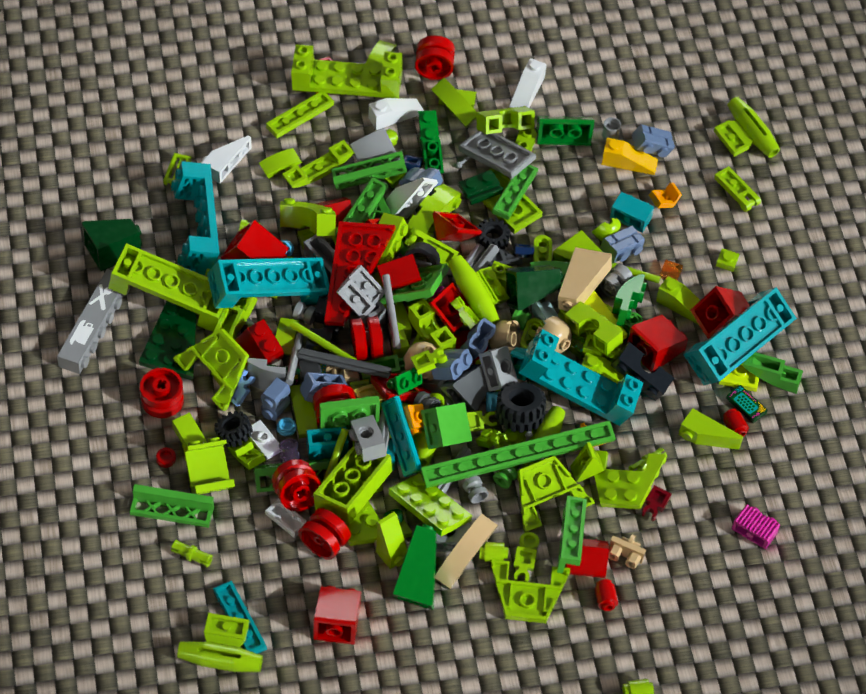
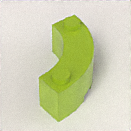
[404,184,462,243]
[280,198,336,236]

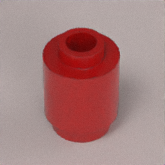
[723,408,749,437]
[595,579,618,611]

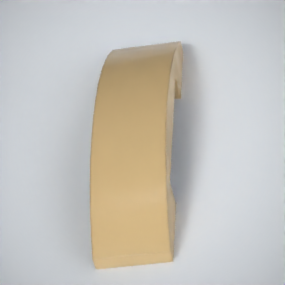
[435,514,498,589]

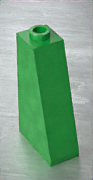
[393,524,437,610]

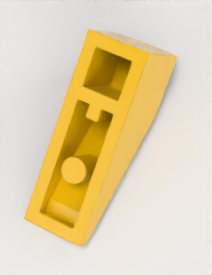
[601,138,658,175]

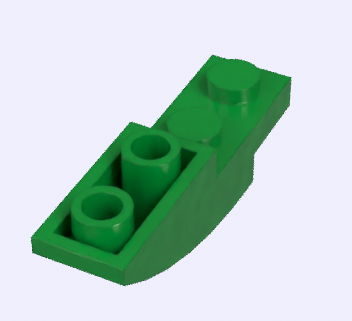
[418,110,444,174]
[612,274,647,327]

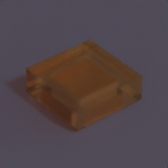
[660,260,683,281]

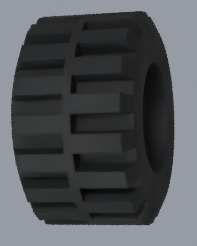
[496,382,546,433]

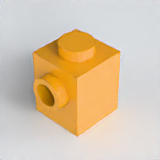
[403,404,424,436]

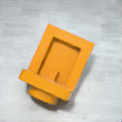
[648,183,682,208]

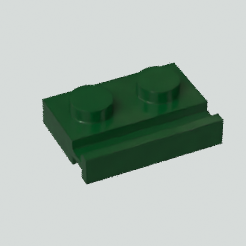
[459,170,504,205]

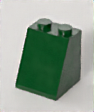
[82,219,143,272]
[505,265,563,310]

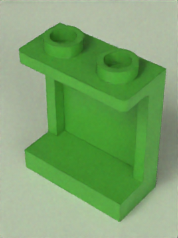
[421,402,472,449]

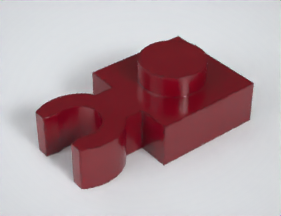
[642,485,672,521]

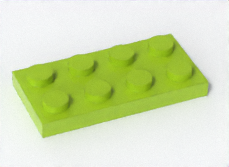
[482,168,543,234]
[389,473,472,537]

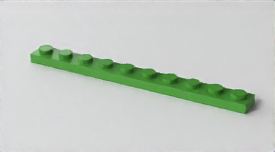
[420,420,616,488]

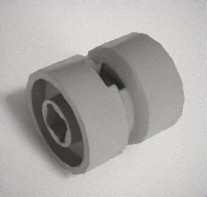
[599,264,633,298]

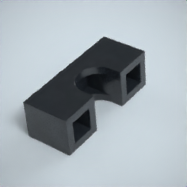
[306,296,340,354]
[611,342,674,401]

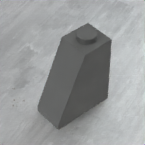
[440,364,489,412]

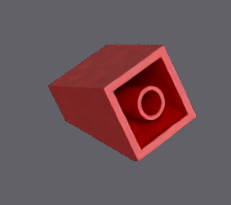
[220,220,289,260]
[690,286,750,339]
[628,315,688,372]
[313,586,361,645]

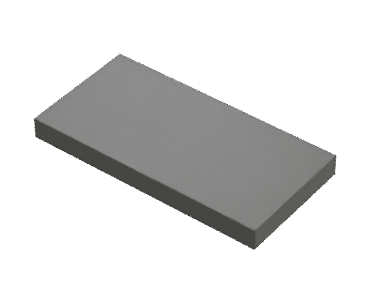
[458,131,536,179]

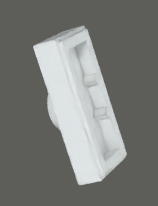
[248,420,283,460]
[265,498,307,538]

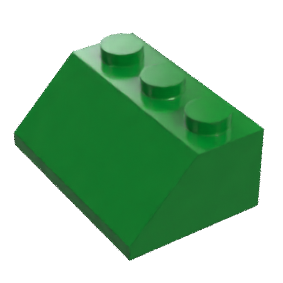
[536,116,594,146]

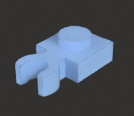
[231,370,256,406]

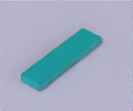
[381,396,422,477]
[213,580,267,654]

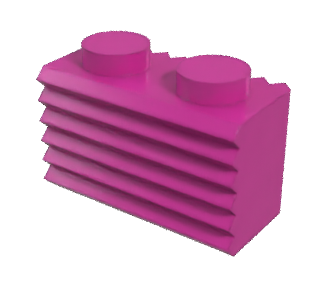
[731,504,780,550]

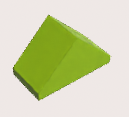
[570,442,605,482]

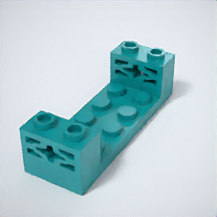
[171,161,220,275]
[207,257,329,308]
[683,287,797,386]
[519,329,643,426]

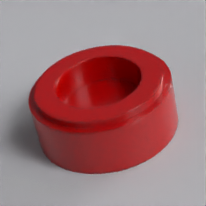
[156,447,176,468]

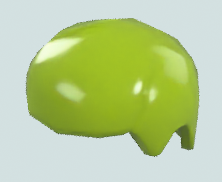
[592,218,621,241]

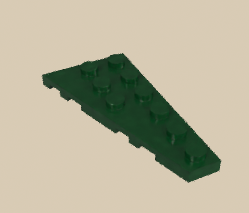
[139,301,197,381]

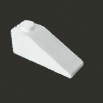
[509,58,547,108]
[368,98,424,130]
[201,136,251,184]
[386,178,438,219]

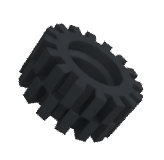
[476,218,510,252]
[214,411,253,447]

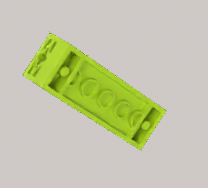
[291,45,403,98]
[108,243,224,332]

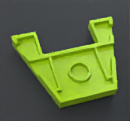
[173,329,249,411]
[594,450,667,509]
[518,455,595,533]
[345,485,412,546]
[491,560,570,624]

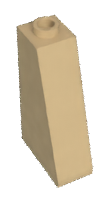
[558,247,612,311]

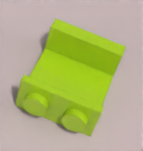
[183,437,235,495]

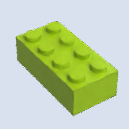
[313,443,392,524]

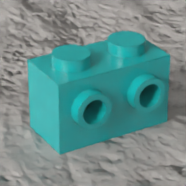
[610,192,654,233]
[306,427,349,460]

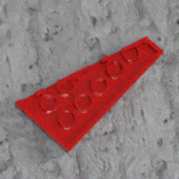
[324,221,396,326]

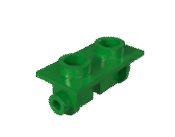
[387,367,423,396]

